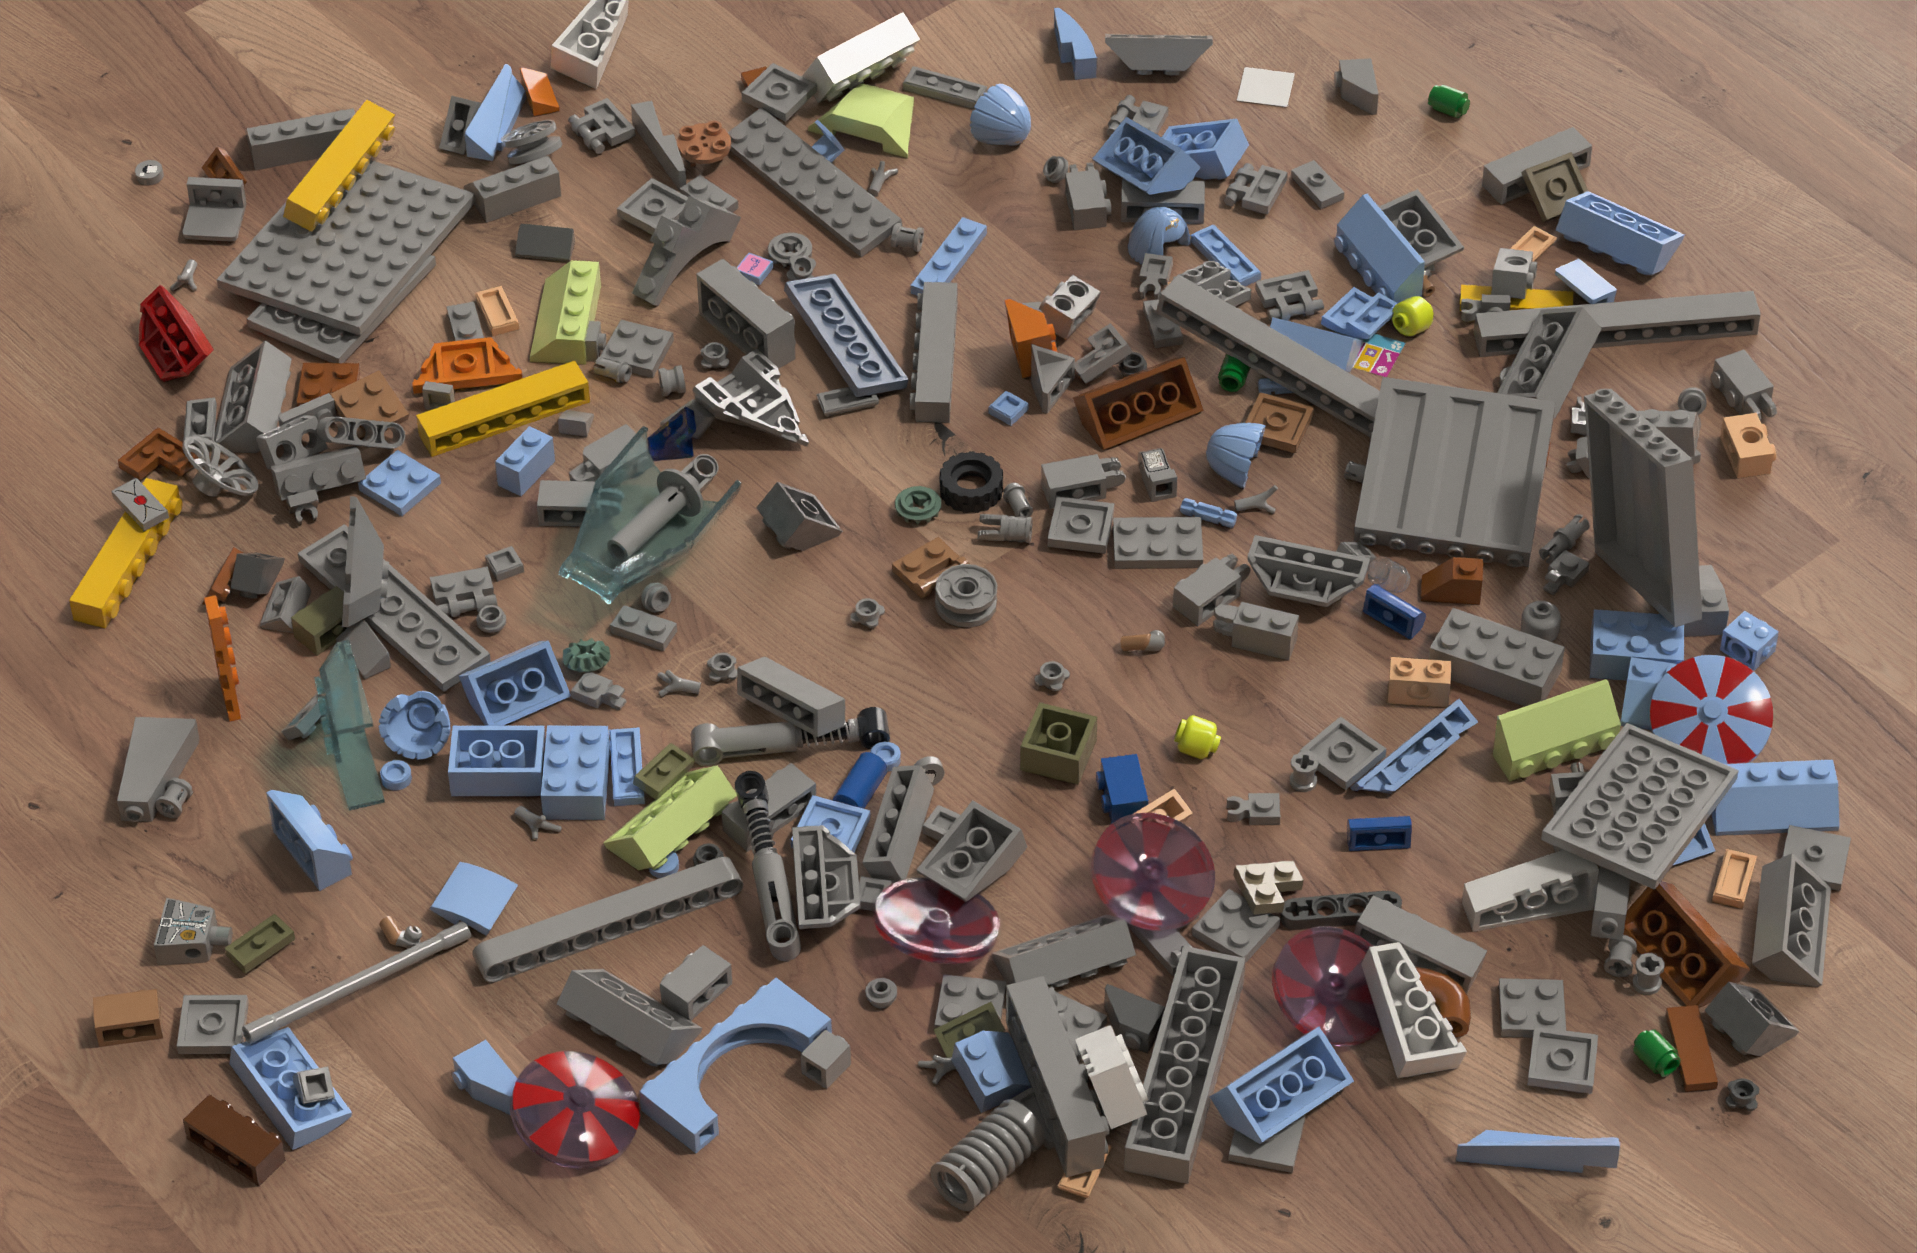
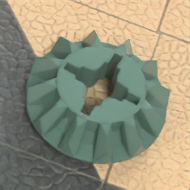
[895,486,942,525]
[563,638,611,672]

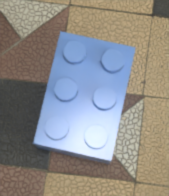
[1590,609,1684,681]
[541,725,610,820]
[448,726,546,796]

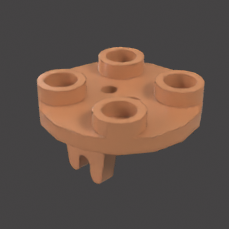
[677,121,731,167]

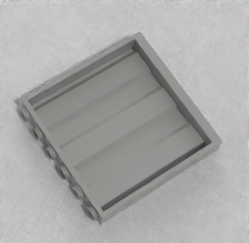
[1354,377,1556,567]
[1584,389,1702,627]

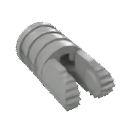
[977,514,1033,543]

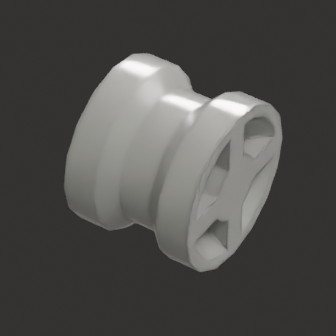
[658,365,686,396]

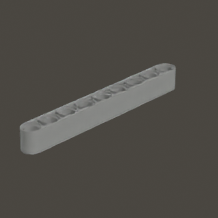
[472,857,744,983]

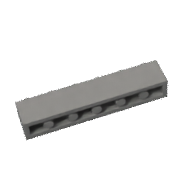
[910,282,958,423]

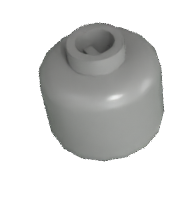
[1521,601,1561,642]

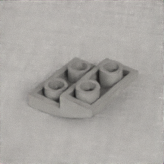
[1173,261,1251,307]

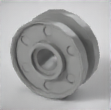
[501,120,563,164]
[935,564,998,628]

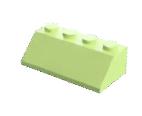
[530,260,601,365]
[1493,679,1621,781]
[603,765,737,870]

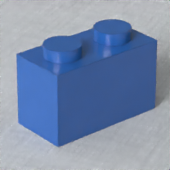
[1096,754,1149,825]

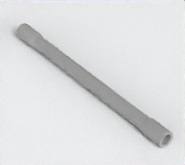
[242,921,471,1044]

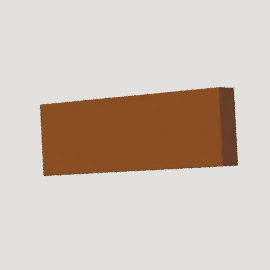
[1665,1005,1718,1092]

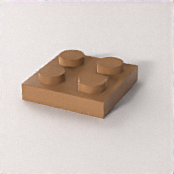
[330,370,409,440]
[1245,392,1314,453]

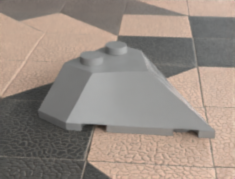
[692,349,809,447]
[342,496,389,627]

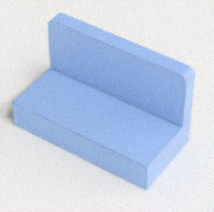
[1555,259,1617,304]

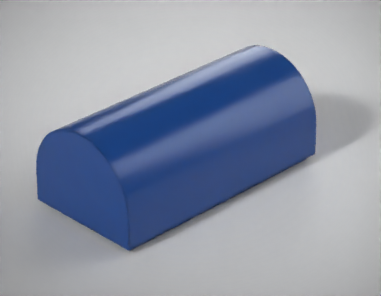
[1363,584,1426,640]
[833,752,887,809]
[1347,816,1412,851]

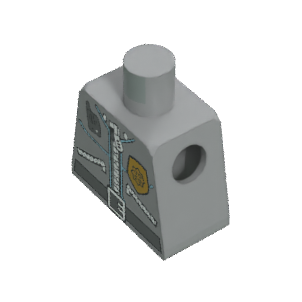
[154,898,233,965]

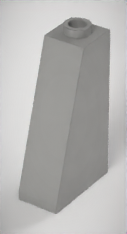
[117,717,200,822]
[1591,866,1630,940]

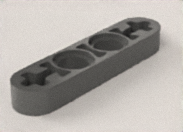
[1280,891,1402,930]

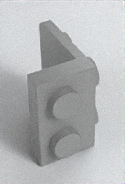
[182,177,247,241]

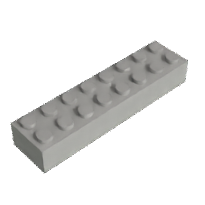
[1124,946,1246,1184]

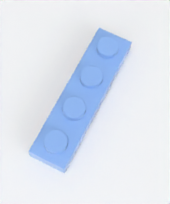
[911,217,987,296]

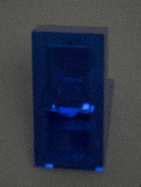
[647,406,696,461]

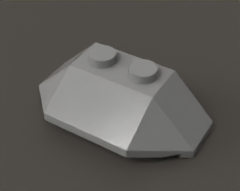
[1105,34,1213,75]
[1247,535,1370,607]
[792,825,861,929]

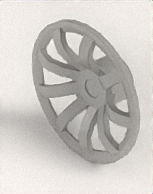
[182,436,258,497]

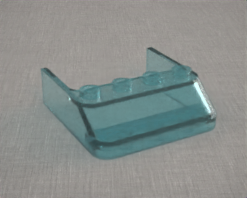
[314,640,385,811]

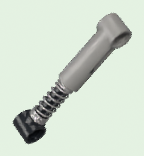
[690,707,890,766]
[735,771,801,961]

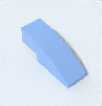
[1054,8,1097,80]

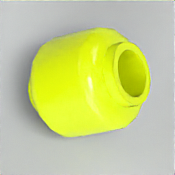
[1392,296,1433,336]
[1174,715,1221,759]

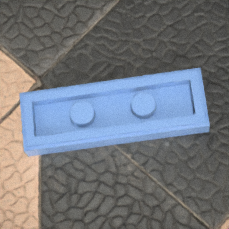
[1191,224,1261,287]
[609,727,645,806]

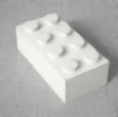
[802,13,920,103]

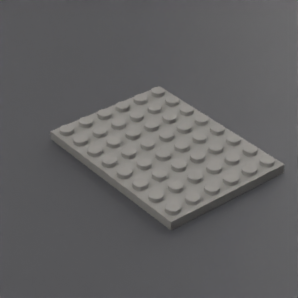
[216,159,476,336]

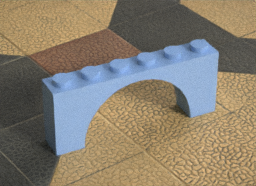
[639,978,832,1153]

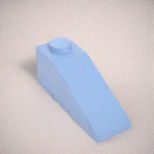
[452,1040,540,1125]

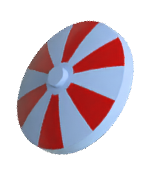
[1649,655,1773,764]

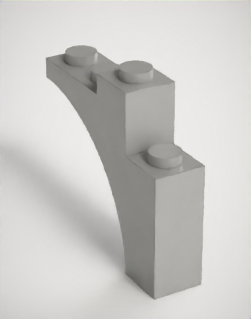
[632,196,741,306]

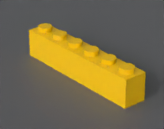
[283,100,395,232]
[416,361,590,457]
[69,478,183,629]

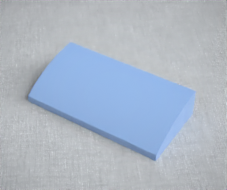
[229,1027,352,1150]

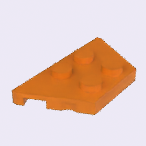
[412,337,523,394]

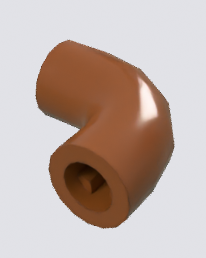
[1415,967,1471,1037]

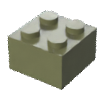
[1020,702,1097,785]

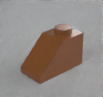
[1421,557,1483,605]

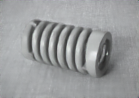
[930,1099,1045,1211]

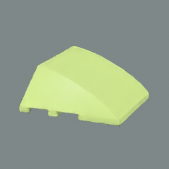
[808,83,914,158]

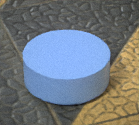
[870,742,901,772]
[380,760,412,790]
[648,851,679,878]

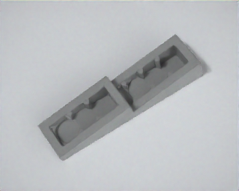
[631,101,686,191]

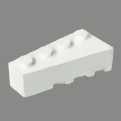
[550,0,629,89]
[1462,850,1599,932]
[1361,942,1467,1078]
[1075,1025,1149,1129]

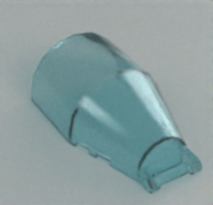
[558,426,742,604]

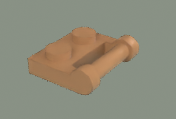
[892,536,970,599]

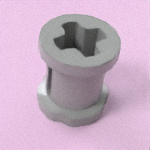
[891,223,924,252]
[1290,752,1318,792]
[155,777,193,818]
[1604,935,1637,977]
[1633,953,1664,995]

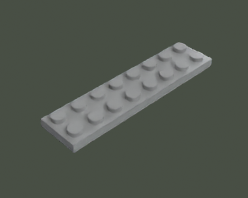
[728,107,903,257]
[298,524,491,692]

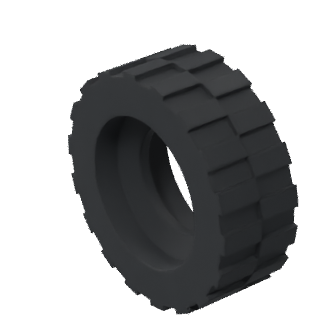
[939,451,1003,513]

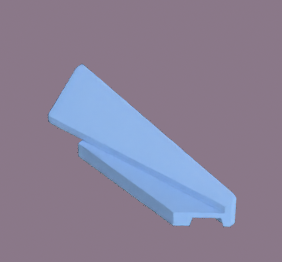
[465,64,526,161]
[1350,699,1478,794]
[1456,1130,1620,1173]

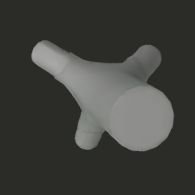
[868,161,898,196]
[170,259,197,291]
[1234,485,1278,514]
[658,670,701,697]
[514,806,562,840]
[918,1055,956,1085]

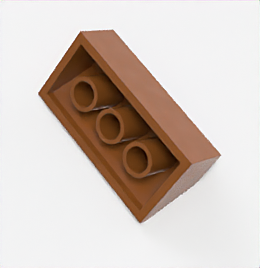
[1073,357,1204,450]
[1623,881,1750,1008]

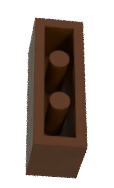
[183,1094,286,1186]

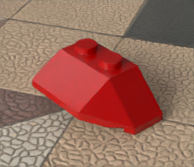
[139,285,214,382]

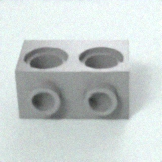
[1039,275,1101,339]
[255,415,328,470]

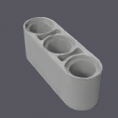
[317,417,405,448]

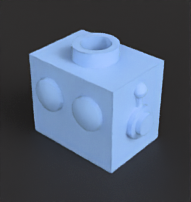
[1720,611,1779,671]

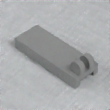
[1123,904,1193,976]

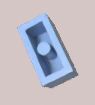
[495,426,555,496]

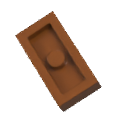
[201,147,247,186]
[202,547,244,605]

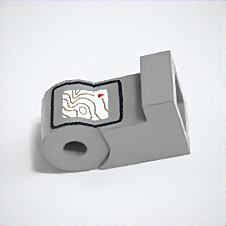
[1138,448,1177,502]

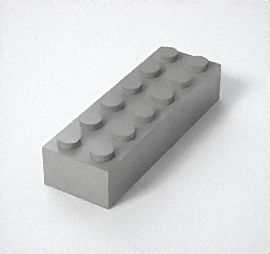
[1006,976,1109,1177]

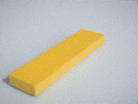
[1460,285,1573,311]

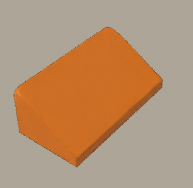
[520,68,560,116]

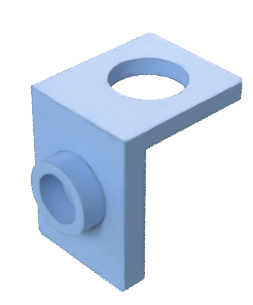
[812,120,845,162]

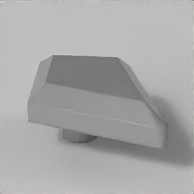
[660,399,715,439]

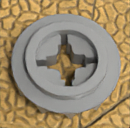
[768,233,812,268]

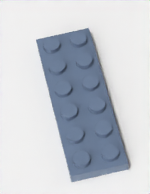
[784,274,909,397]

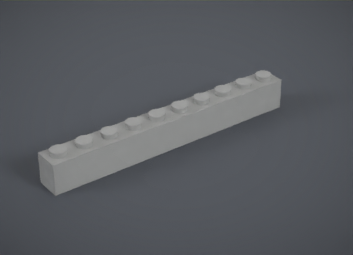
[1156,274,1380,437]
[1474,291,1761,357]

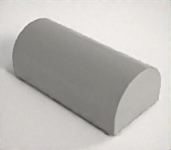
[184,397,217,453]

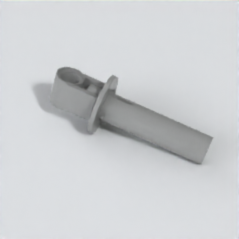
[607,454,719,562]

